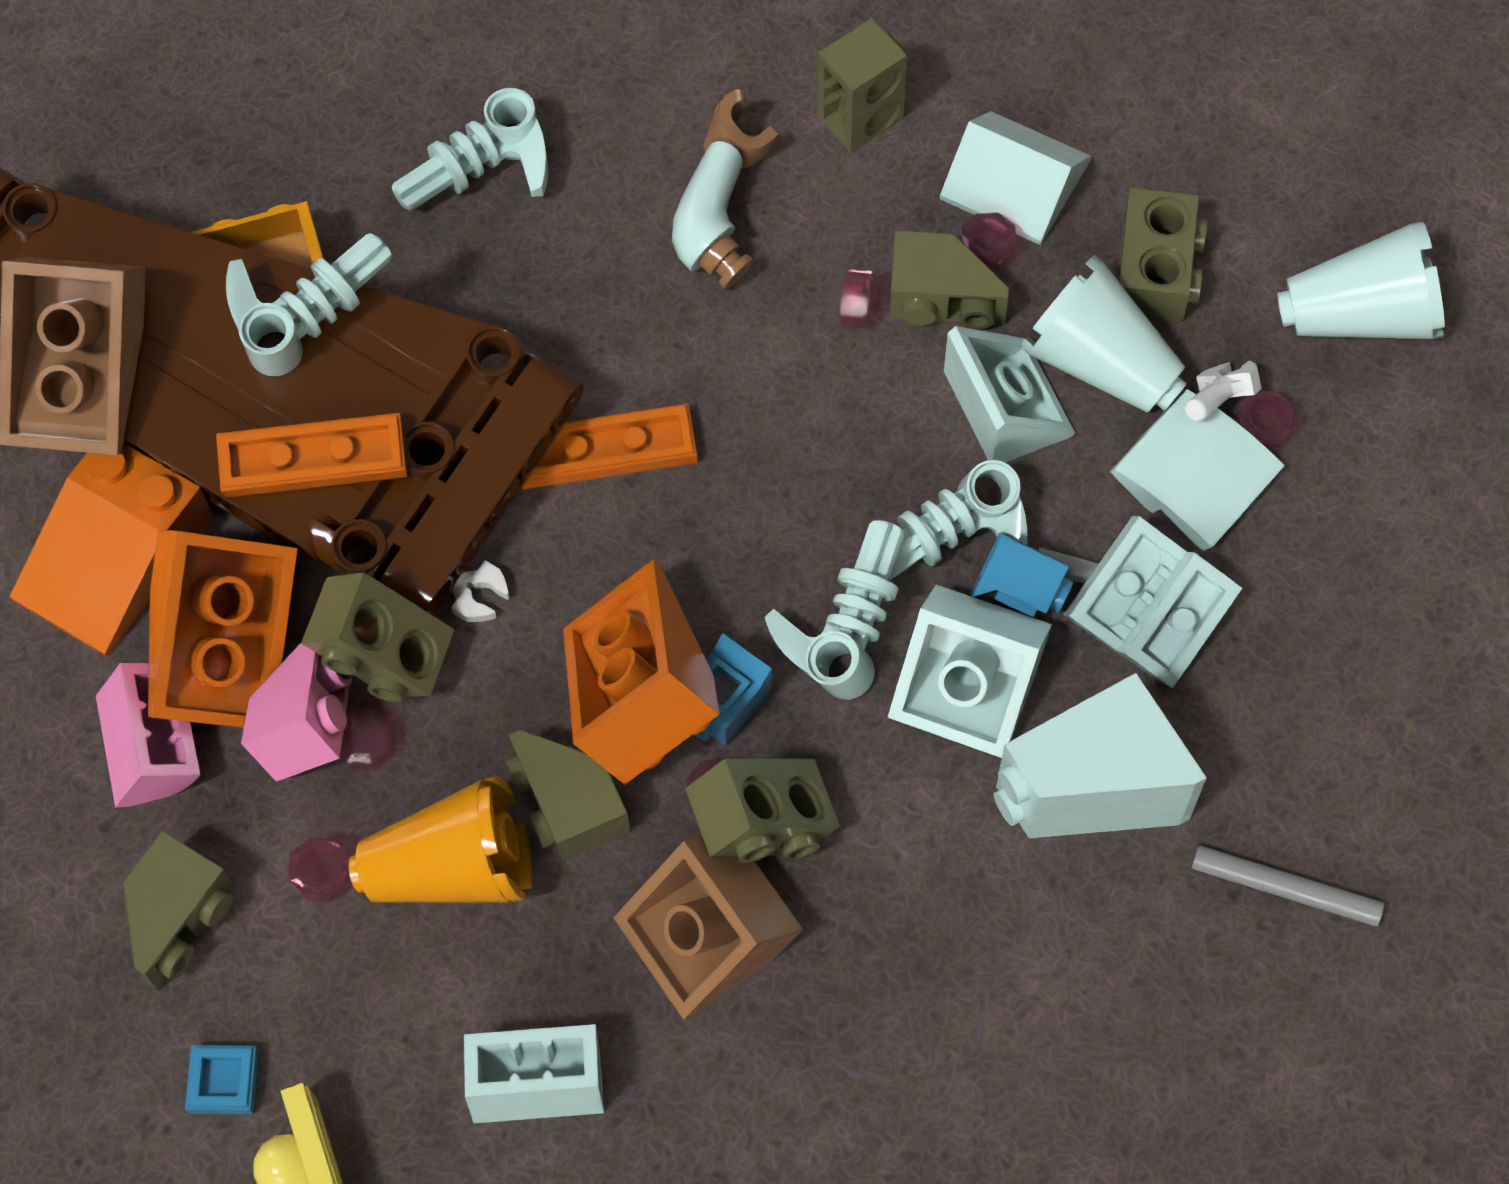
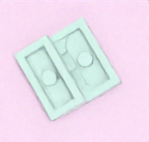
[1110,389,1285,551]
[1063,516,1242,688]

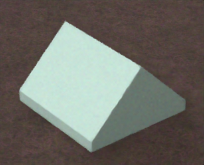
[940,111,1091,245]
[944,326,1076,462]

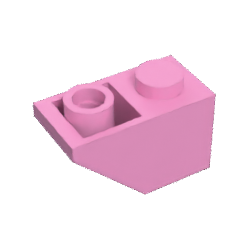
[241,643,353,782]

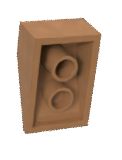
[0,257,146,455]

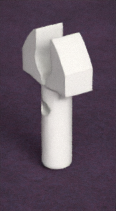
[1185,361,1262,421]
[451,560,510,622]

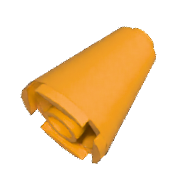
[349,775,533,903]

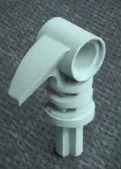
[392,88,548,210]
[226,233,392,376]
[889,460,1027,581]
[765,520,904,700]

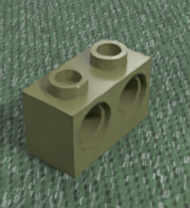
[817,18,908,153]
[1117,188,1207,322]
[301,572,454,703]
[685,758,840,863]

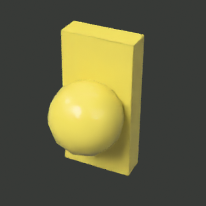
[253,1083,343,1184]

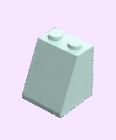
[994,673,1206,838]

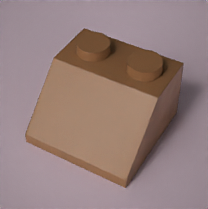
[613,836,803,1020]

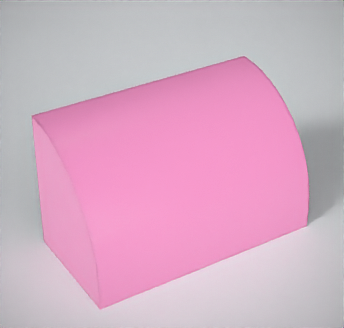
[96,663,200,808]

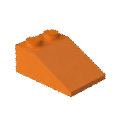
[9,444,214,657]
[148,530,298,728]
[563,559,720,785]

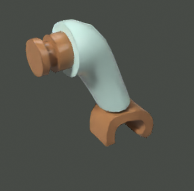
[672,89,779,290]

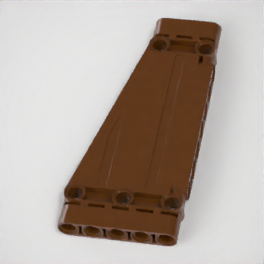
[0,168,584,616]

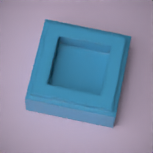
[185,1045,259,1114]

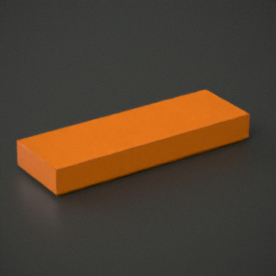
[522,404,698,490]
[216,413,407,498]

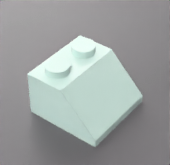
[887,585,1052,758]

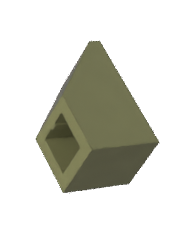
[889,231,1009,330]
[504,730,631,862]
[123,830,235,991]

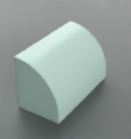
[464,1024,604,1123]

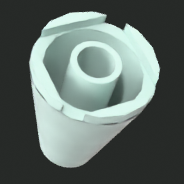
[1277,221,1445,339]
[1019,255,1187,413]

